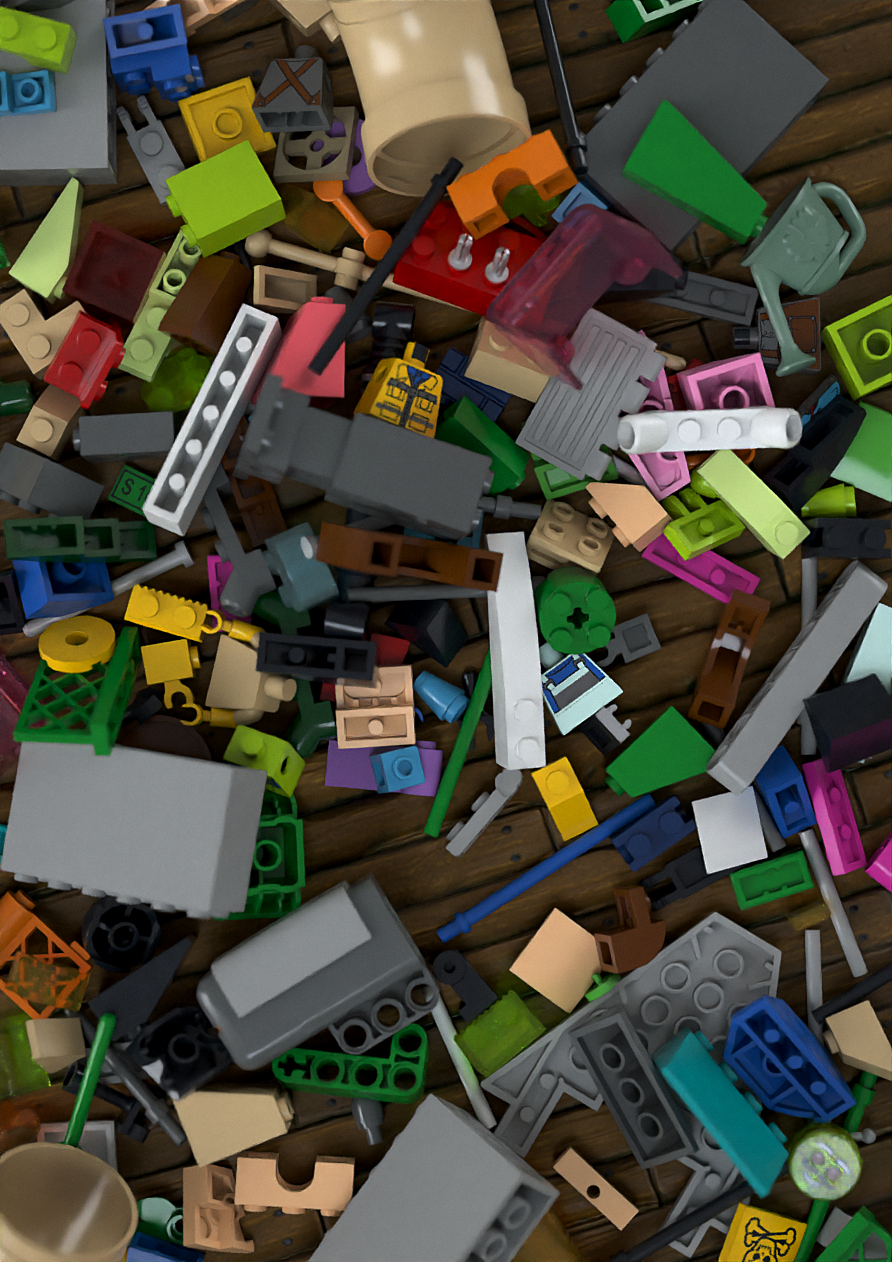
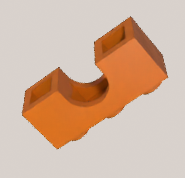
[446,129,578,240]

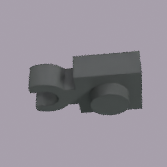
[596,613,661,667]

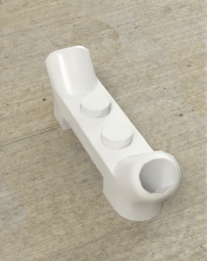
[617,406,802,455]

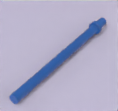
[436,793,656,943]

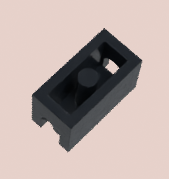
[801,518,891,561]

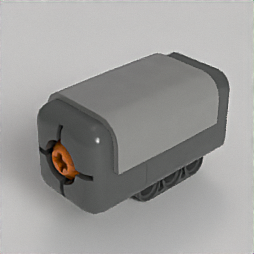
[197,872,440,1070]

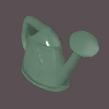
[739,176,866,377]

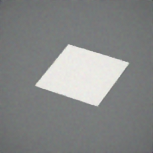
[692,786,768,874]

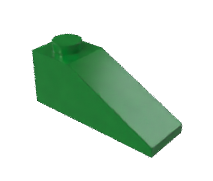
[605,0,703,44]

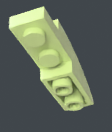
[118,229,213,382]

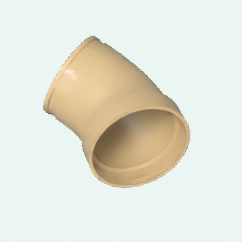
[327,0,532,197]
[0,1142,138,1262]

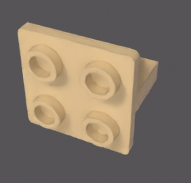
[526,499,615,576]

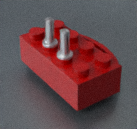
[392,197,567,335]

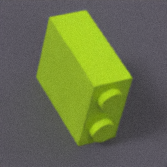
[164,140,286,258]

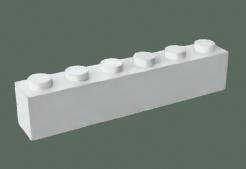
[142,304,282,537]

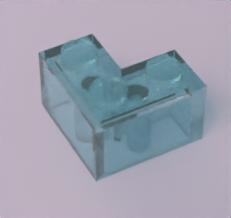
[262,522,341,614]

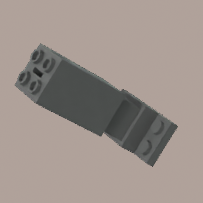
[232,373,494,544]

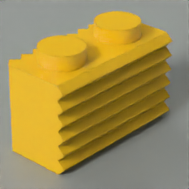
[124,584,211,643]

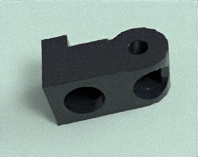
[433,949,498,1023]

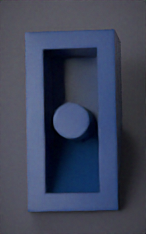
[102,4,188,58]
[754,745,817,839]

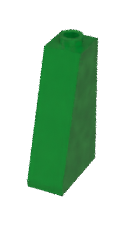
[622,99,768,245]

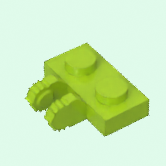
[661,487,746,561]

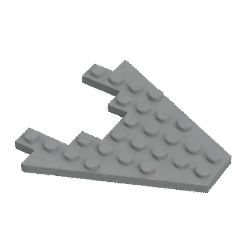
[480,911,782,1258]

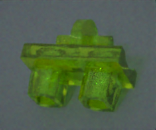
[504,185,561,228]

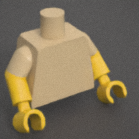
[180,609,297,729]

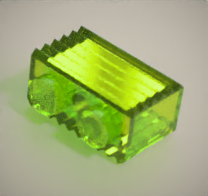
[454,990,546,1078]

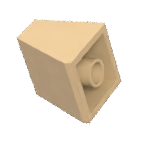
[172,1081,295,1168]

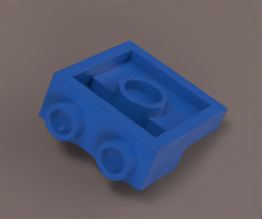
[110,44,205,103]

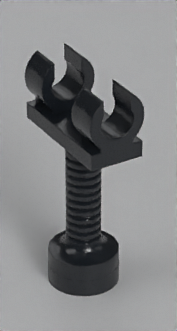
[61,1061,170,1143]

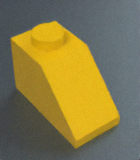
[530,756,599,842]

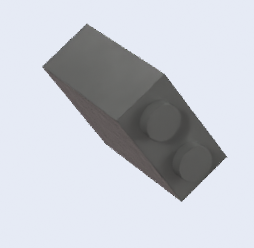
[73,411,181,464]

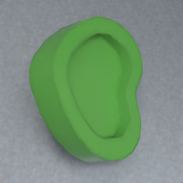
[584,972,621,1002]

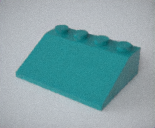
[651,1027,789,1198]

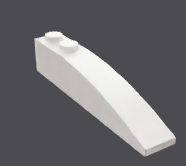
[484,531,546,770]

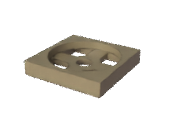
[273,106,359,183]

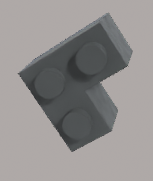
[0,442,104,520]

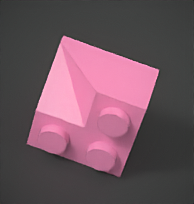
[676,352,775,451]

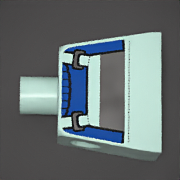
[539,642,623,735]

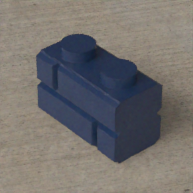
[435,346,513,424]

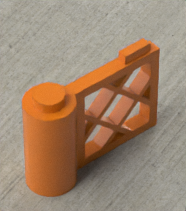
[0,889,94,1019]

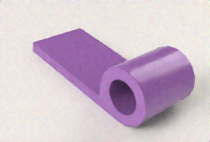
[325,740,443,796]

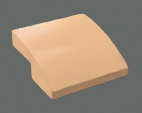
[335,664,416,749]
[509,907,602,1014]

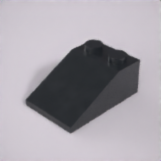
[88,931,198,1042]

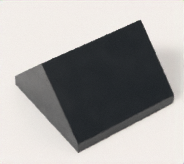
[803,673,892,773]

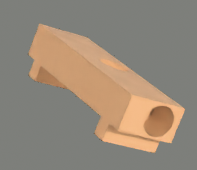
[552,1146,639,1230]

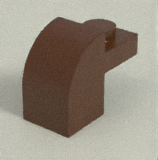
[594,884,666,974]

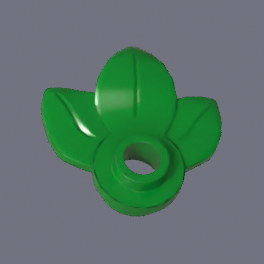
[128,1196,189,1248]

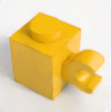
[141,639,201,709]

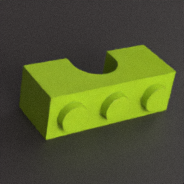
[0,6,77,75]

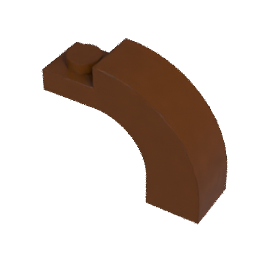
[687,589,771,730]

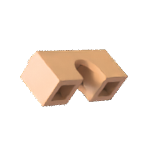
[235,1151,355,1217]

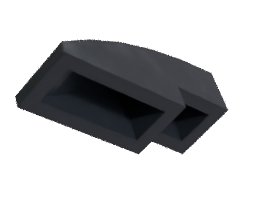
[762,394,867,514]

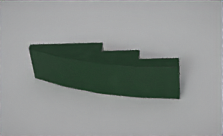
[3,516,157,563]

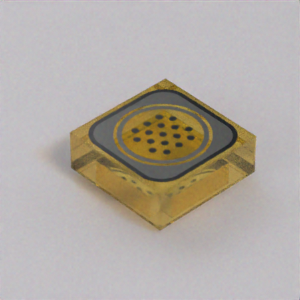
[786,899,831,931]

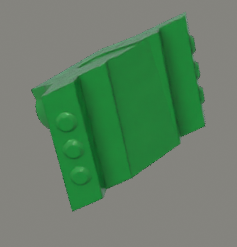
[213,789,306,921]

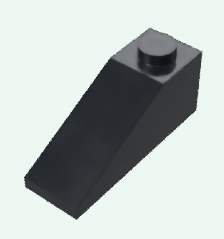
[256,632,380,688]

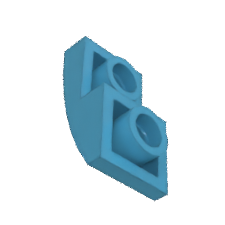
[0,70,57,116]

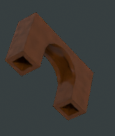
[315,522,504,592]

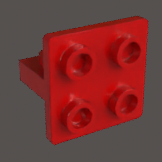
[43,310,126,410]

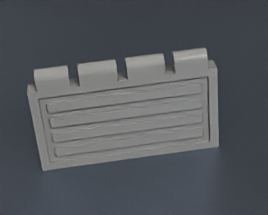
[515,306,667,481]

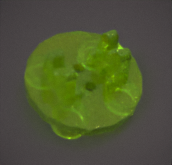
[140,348,212,416]

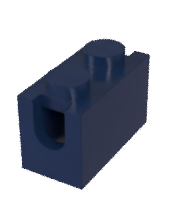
[609,794,697,872]

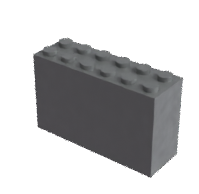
[565,0,829,255]

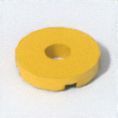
[38,615,117,673]

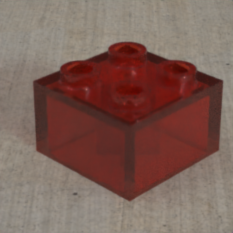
[62,220,167,327]

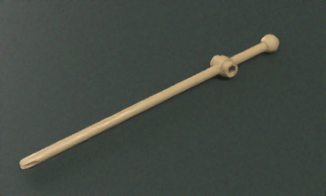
[245,229,686,371]

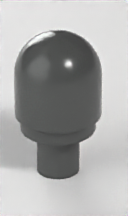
[351,1098,385,1145]

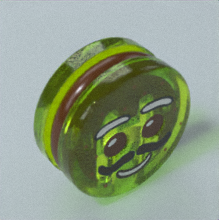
[787,1122,862,1201]

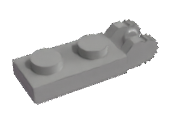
[115,95,186,207]
[446,769,524,858]

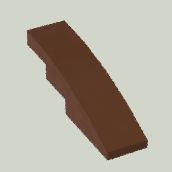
[221,414,290,551]

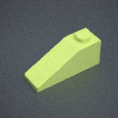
[9,177,84,304]
[696,449,811,559]

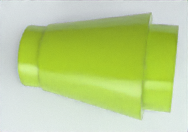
[801,483,857,518]

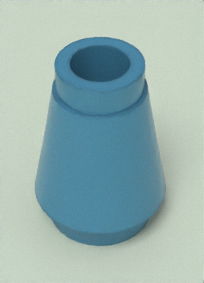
[413,670,470,724]

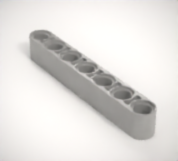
[705,560,888,795]

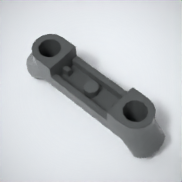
[199,462,277,617]

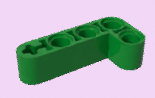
[272,1023,430,1104]

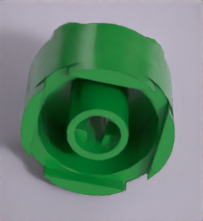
[533,566,616,655]

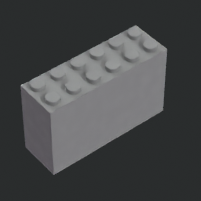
[0,0,118,186]
[0,742,268,919]
[306,1093,560,1262]

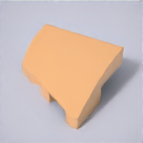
[183,1164,254,1253]

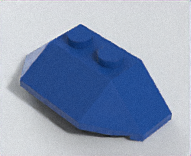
[722,995,857,1124]

